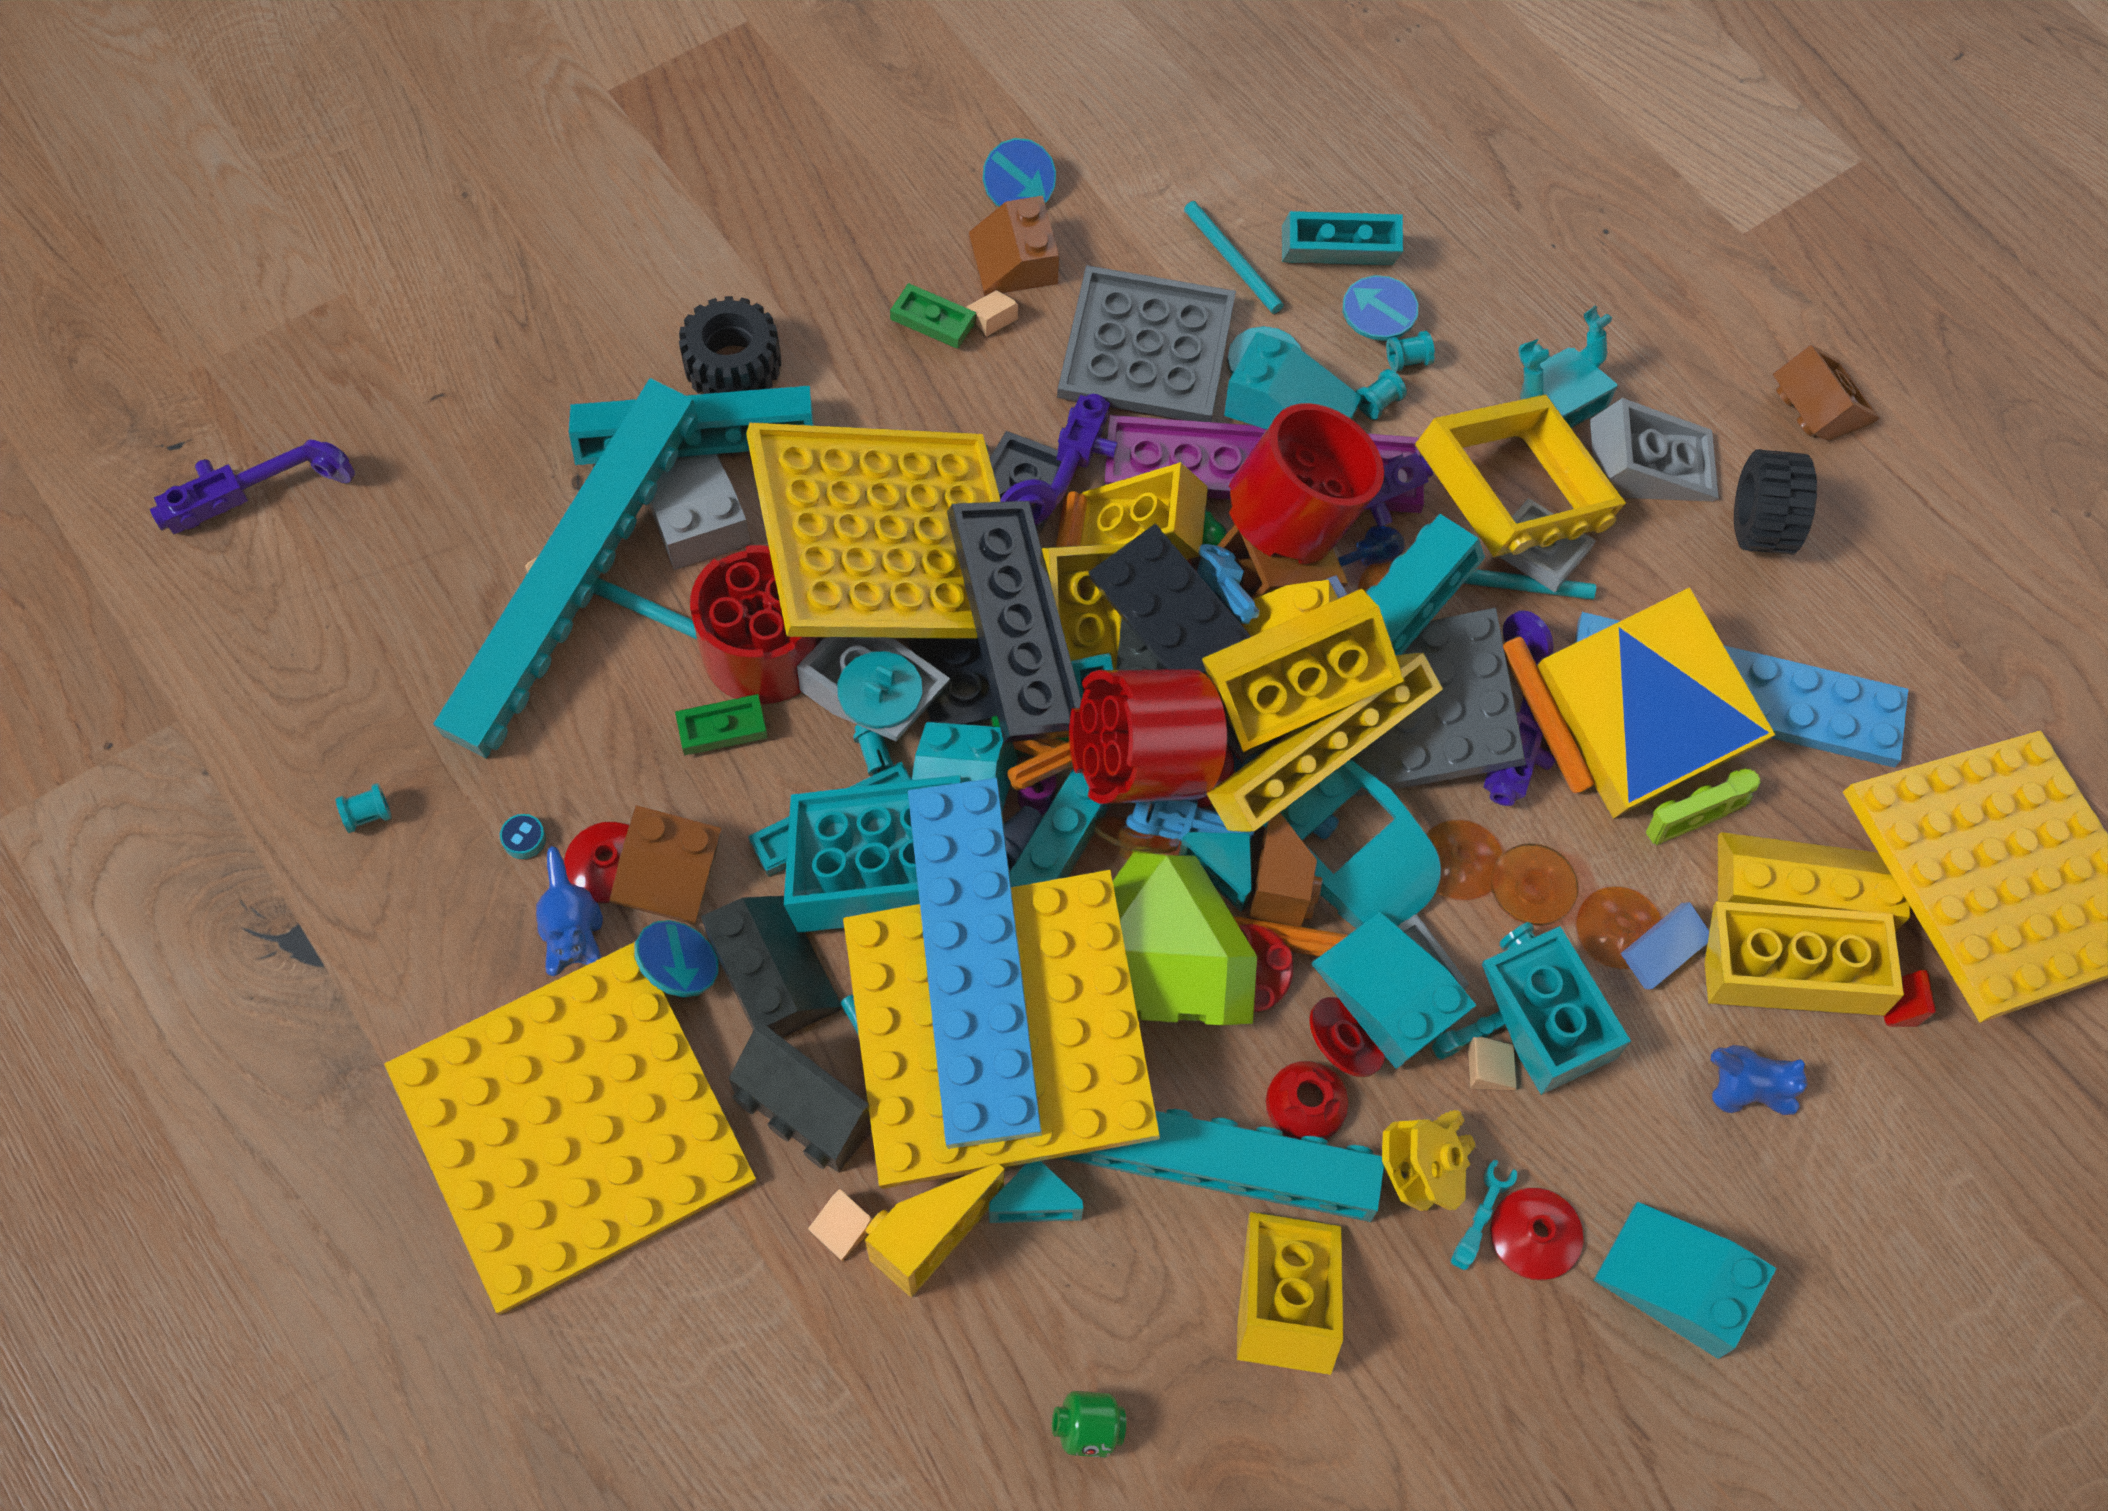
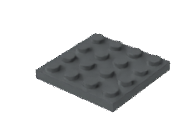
[1057,265,1236,422]
[1351,608,1526,797]

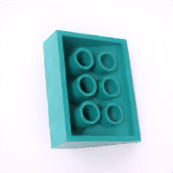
[784,774,963,933]

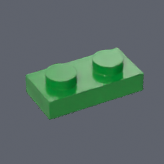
[890,283,976,349]
[675,694,768,756]

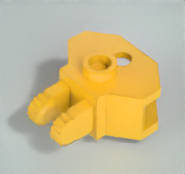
[1382,1110,1476,1211]

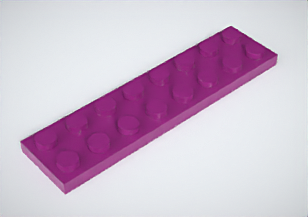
[1104,415,1424,513]

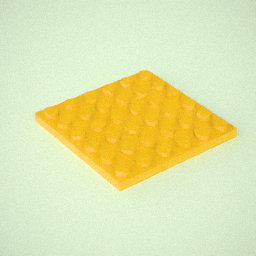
[746,423,1001,638]
[1843,730,2108,1023]
[843,870,1160,1189]
[384,942,757,1316]

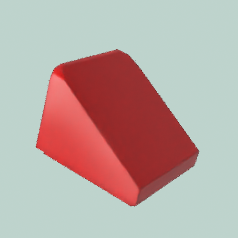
[1884,970,1936,1027]

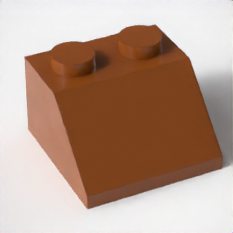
[969,196,1059,296]
[1772,344,1880,441]
[609,805,722,925]
[1248,812,1322,927]

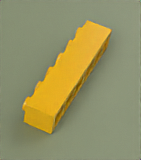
[1207,653,1443,832]

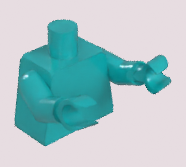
[1518,305,1618,428]

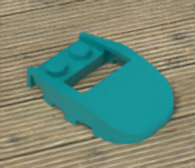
[1263,759,1441,928]

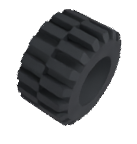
[679,296,781,394]
[1734,449,1817,555]

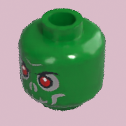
[1052,1391,1127,1458]

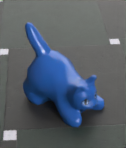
[536,846,603,976]
[1710,1045,1808,1115]

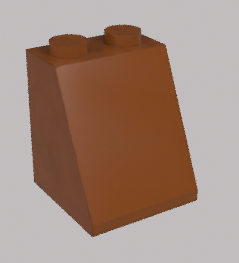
[1217,525,1348,610]

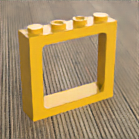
[1415,395,1626,557]

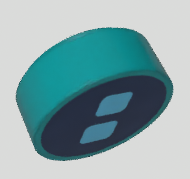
[500,814,546,859]

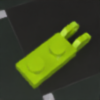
[1646,768,1761,845]

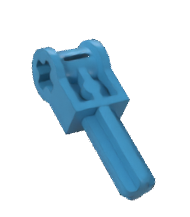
[1196,544,1260,624]
[1126,799,1254,842]

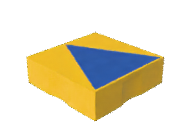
[1537,587,1775,819]

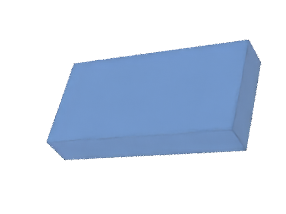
[1620,902,1709,989]

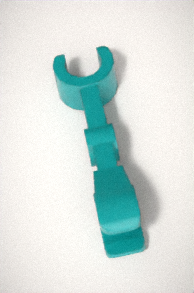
[1432,1010,1507,1060]
[1450,1160,1517,1270]

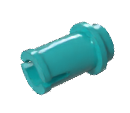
[853,725,894,776]

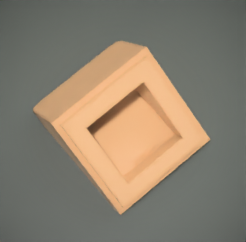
[965,290,1018,337]
[1468,1037,1516,1090]
[808,1189,873,1261]

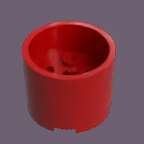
[1228,403,1384,564]
[690,545,825,704]
[1069,669,1227,804]

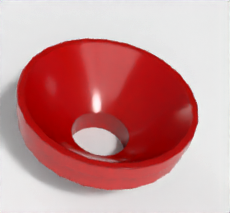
[1265,1061,1348,1140]

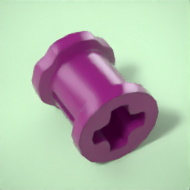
[1018,775,1056,815]

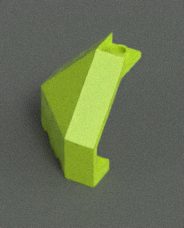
[1113,852,1257,1025]

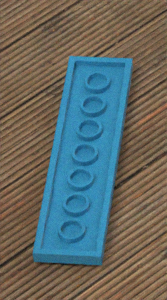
[1574,612,1908,768]
[908,778,1042,1149]

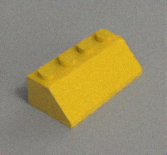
[1202,589,1404,752]
[1718,832,1910,932]
[1704,901,1904,1016]

